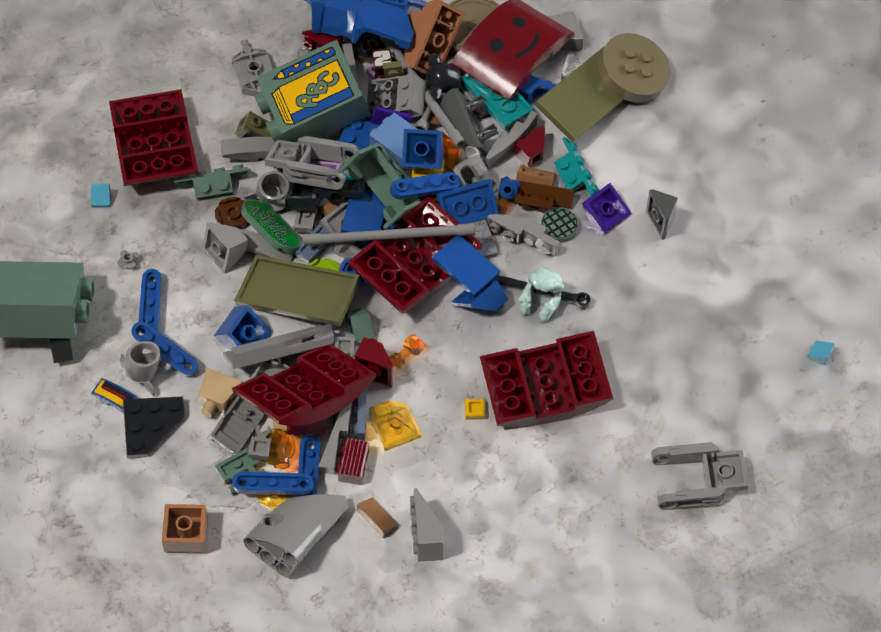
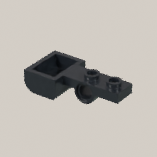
[287,179,366,211]

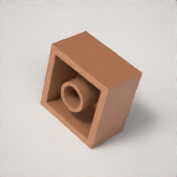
[162,504,208,553]

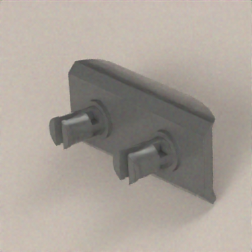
[437,88,499,159]

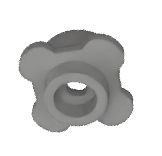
[117,250,139,269]

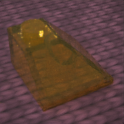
[369,401,422,451]

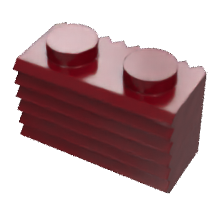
[335,438,370,485]

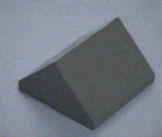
[646,189,678,240]

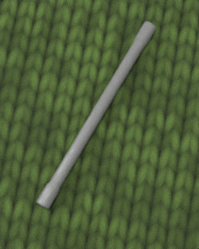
[380,36,466,148]
[303,223,476,245]

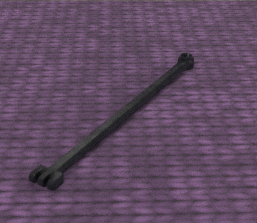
[493,275,591,309]

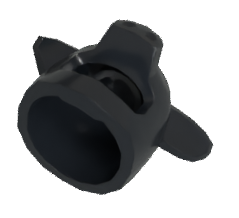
[423,53,461,100]

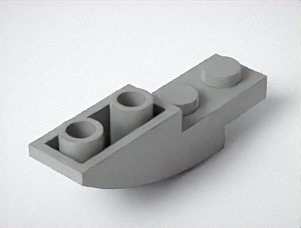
[487,214,559,257]

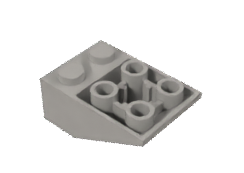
[367,74,426,117]
[410,488,443,562]

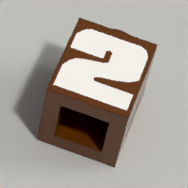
[372,49,392,79]

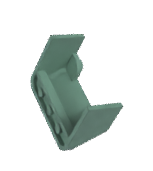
[337,143,425,229]

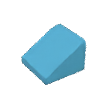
[91,184,111,207]
[807,341,835,365]

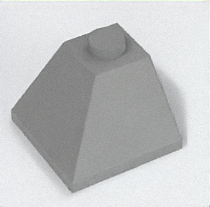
[202,222,248,274]

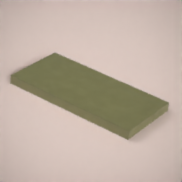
[534,47,625,143]
[234,255,361,326]

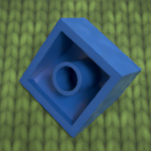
[214,305,272,351]

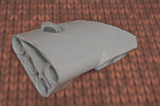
[243,494,349,577]

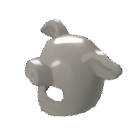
[451,146,498,192]
[244,171,290,212]
[120,341,161,396]

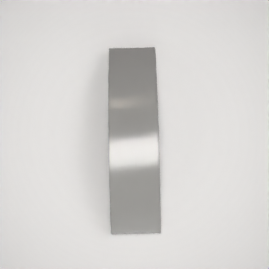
[239,229,295,262]

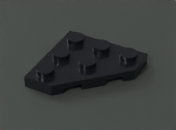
[123,396,184,458]

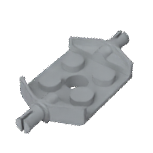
[232,39,273,96]

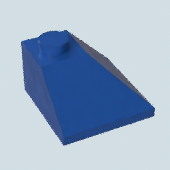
[402,129,443,169]
[451,280,509,311]

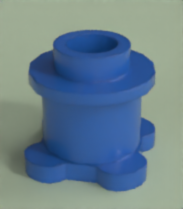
[498,176,520,199]

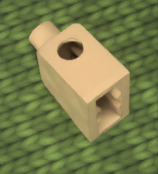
[198,368,242,418]

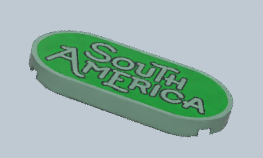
[241,199,301,253]

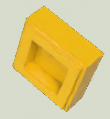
[465,399,485,420]

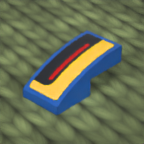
[91,378,137,413]

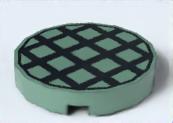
[541,208,578,242]

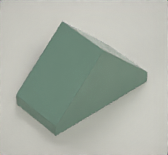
[346,307,375,346]

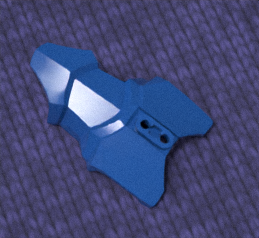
[304,0,428,49]

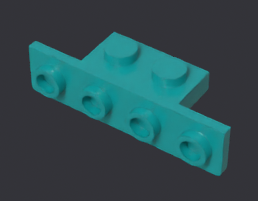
[554,137,599,196]

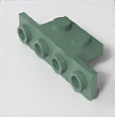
[173,164,248,199]

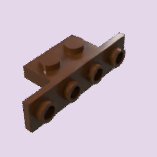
[498,178,574,211]

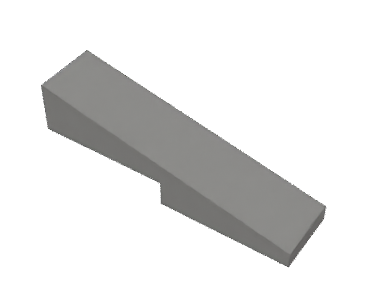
[318,402,353,475]

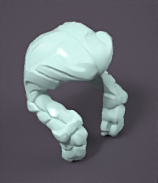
[518,267,564,322]

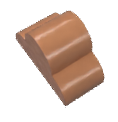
[404,0,465,75]

